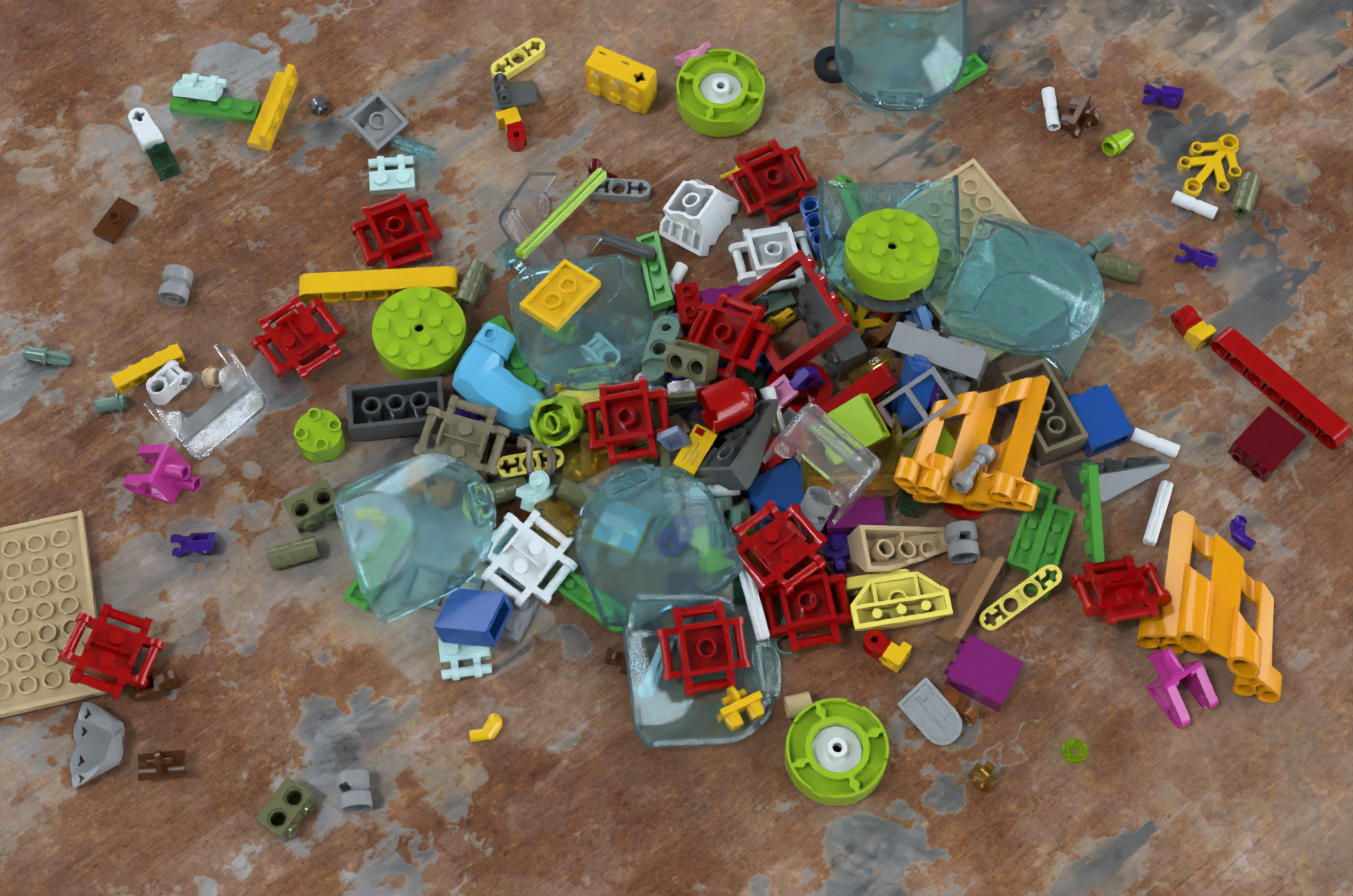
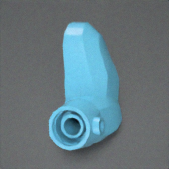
[452,322,546,434]

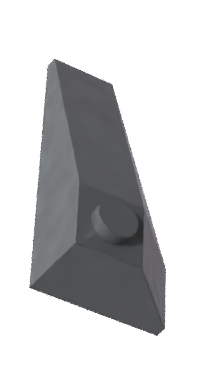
[697,399,779,490]
[1061,456,1170,502]

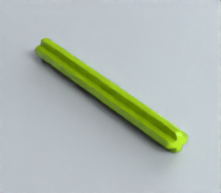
[515,167,607,260]

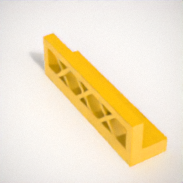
[247,64,298,152]

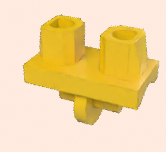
[716,686,765,732]

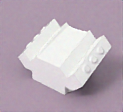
[659,179,739,256]

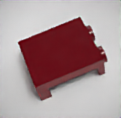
[1228,406,1307,482]

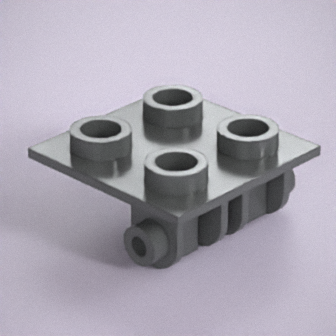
[490,73,538,110]

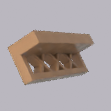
[935,555,1005,649]

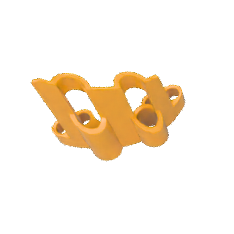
[893,375,1050,512]
[1137,510,1282,703]

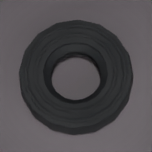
[814,46,853,83]

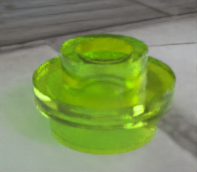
[1062,738,1088,764]

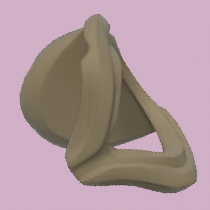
[517,434,556,477]

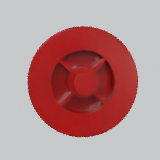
[766,361,832,418]

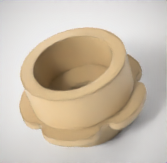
[201,365,222,388]

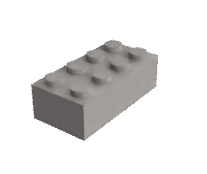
[887,320,989,388]

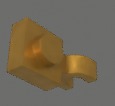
[968,761,997,793]

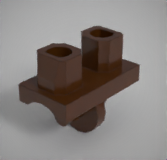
[1060,94,1100,139]
[138,749,186,781]

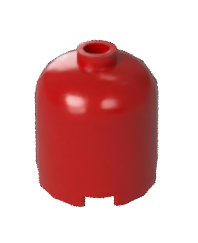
[695,377,757,434]

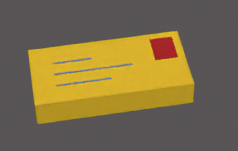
[672,423,717,477]

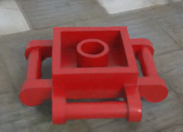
[726,139,818,225]
[350,191,443,269]
[683,292,774,380]
[251,295,347,380]
[583,376,671,466]
[729,500,829,595]
[1069,555,1172,625]
[758,567,853,653]
[655,600,751,698]
[58,603,165,700]

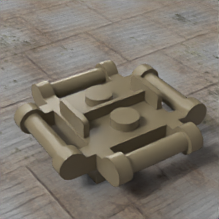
[413,395,511,488]

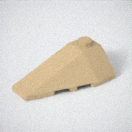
[847,525,949,573]

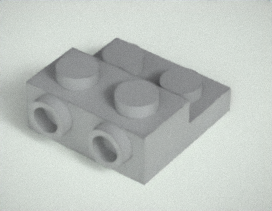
[344,91,409,153]

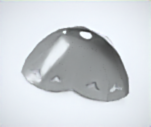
[70,702,125,788]

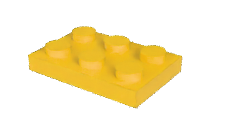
[519,259,601,332]

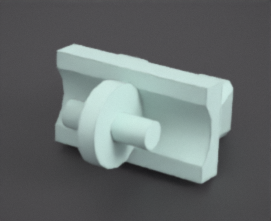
[516,470,559,513]

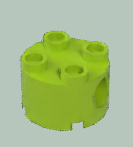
[530,395,587,447]
[294,408,346,463]

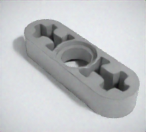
[588,178,651,203]

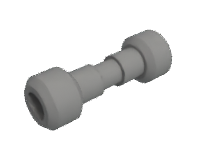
[952,444,996,493]

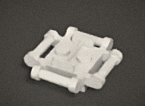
[728,222,819,296]
[477,509,578,607]

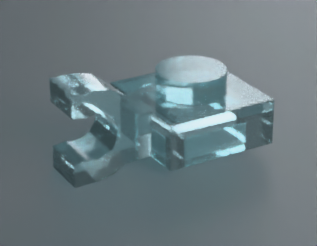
[492,238,531,280]

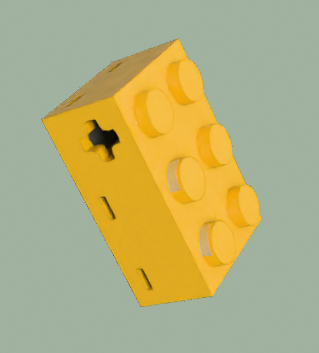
[585,45,657,115]

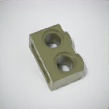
[663,339,720,384]
[283,478,343,533]
[255,777,316,842]

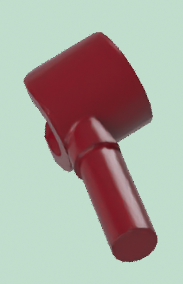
[588,158,618,178]

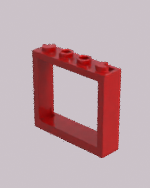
[732,250,854,376]

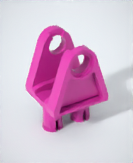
[122,444,202,504]
[1145,647,1218,729]

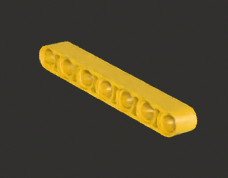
[299,266,458,304]

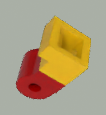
[495,106,527,152]
[1170,305,1217,351]
[863,629,912,673]

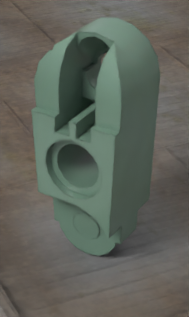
[642,315,684,385]

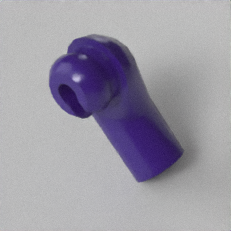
[1230,515,1256,551]

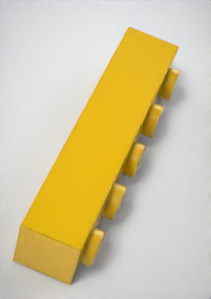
[110,343,186,394]

